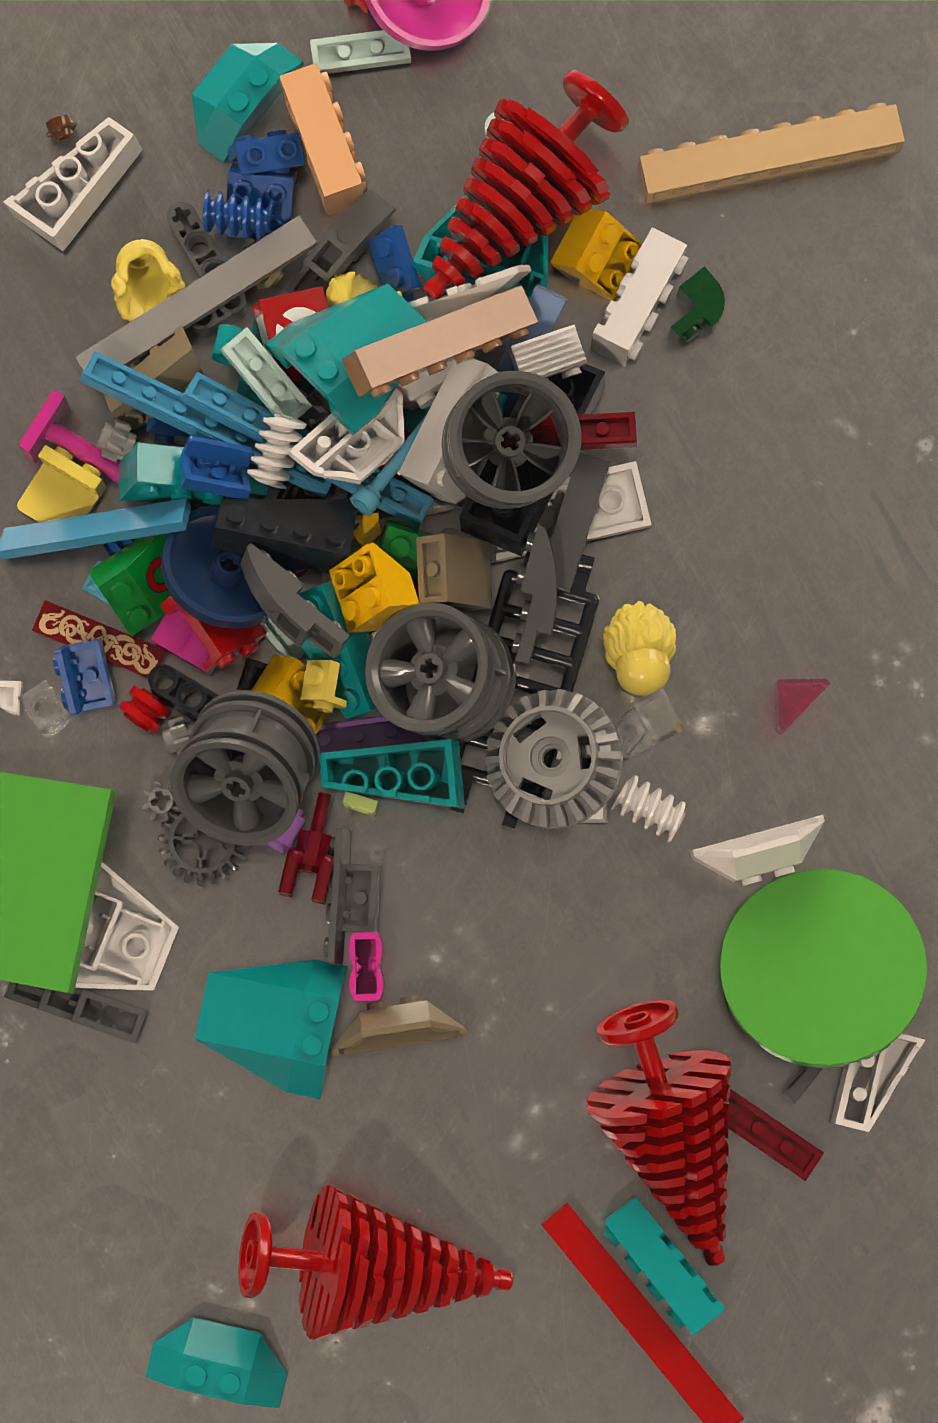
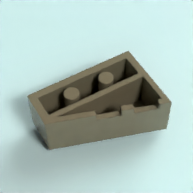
[103,325,204,432]

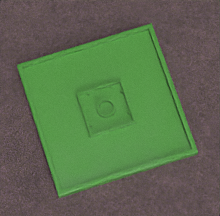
[0,772,116,994]

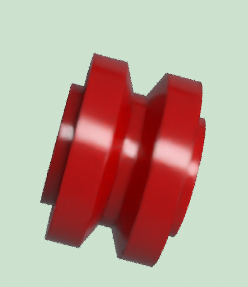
[118,685,172,734]

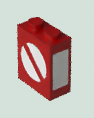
[252,286,328,384]

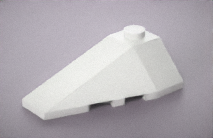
[408,265,531,322]

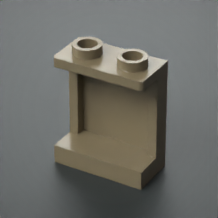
[416,533,492,611]

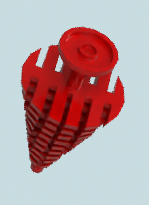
[423,70,629,299]
[586,1000,731,1266]
[238,1184,514,1340]

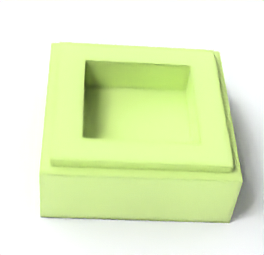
[342,791,379,816]

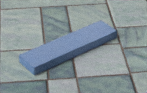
[496,284,568,417]

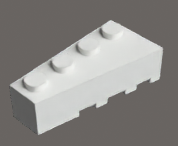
[590,227,689,367]

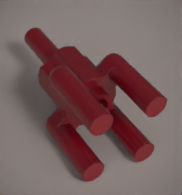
[278,792,334,905]

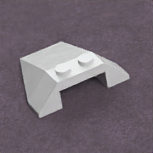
[75,862,179,990]

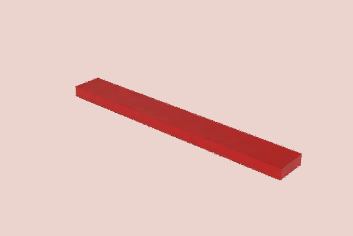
[541,1203,744,1423]

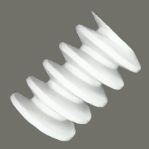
[246,413,307,489]
[611,775,686,842]

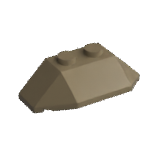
[331,995,467,1057]

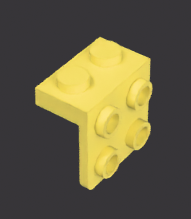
[17,445,107,523]

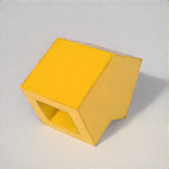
[353,513,381,547]

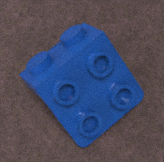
[225,162,298,239]

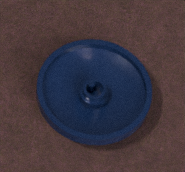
[161,504,296,629]

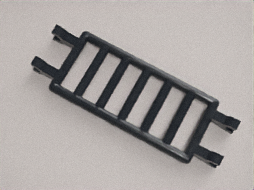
[450,551,600,829]

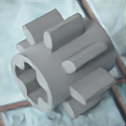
[96,418,137,462]
[162,715,195,756]
[141,781,181,823]

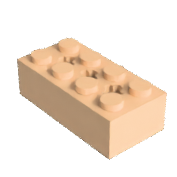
[279,63,368,216]

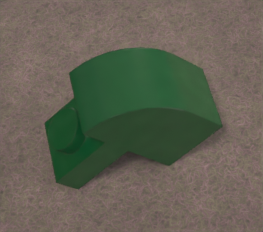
[668,266,725,345]

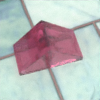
[775,679,830,735]

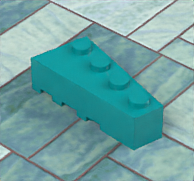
[118,442,267,505]
[299,580,376,720]
[319,739,465,809]
[602,1195,726,1336]

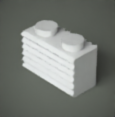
[508,325,587,380]

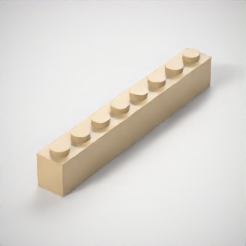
[638,103,905,204]

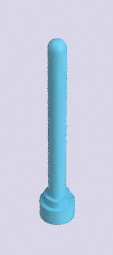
[350,414,427,516]

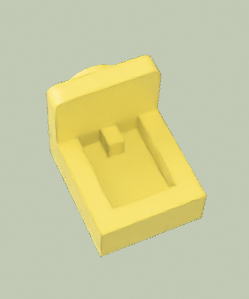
[300,660,347,713]

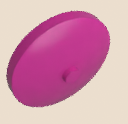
[365,0,489,51]

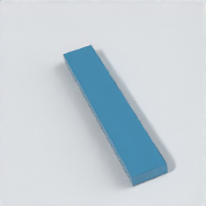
[0,498,191,560]

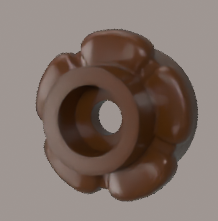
[46,114,77,142]

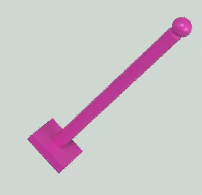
[19,390,197,512]

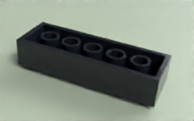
[459,364,605,557]

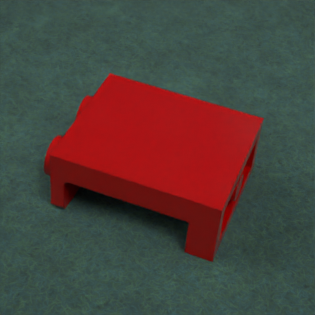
[160,595,267,671]

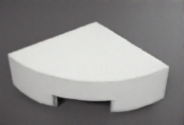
[0,681,23,716]

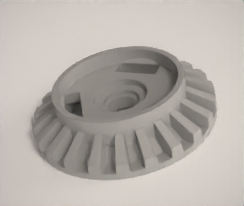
[485,689,623,829]

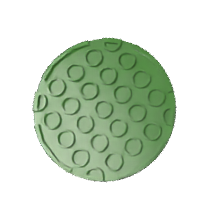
[720,869,927,1068]

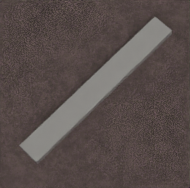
[75,216,317,371]

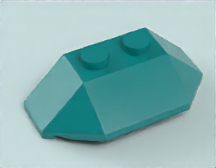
[191,43,304,164]
[146,1317,287,1408]

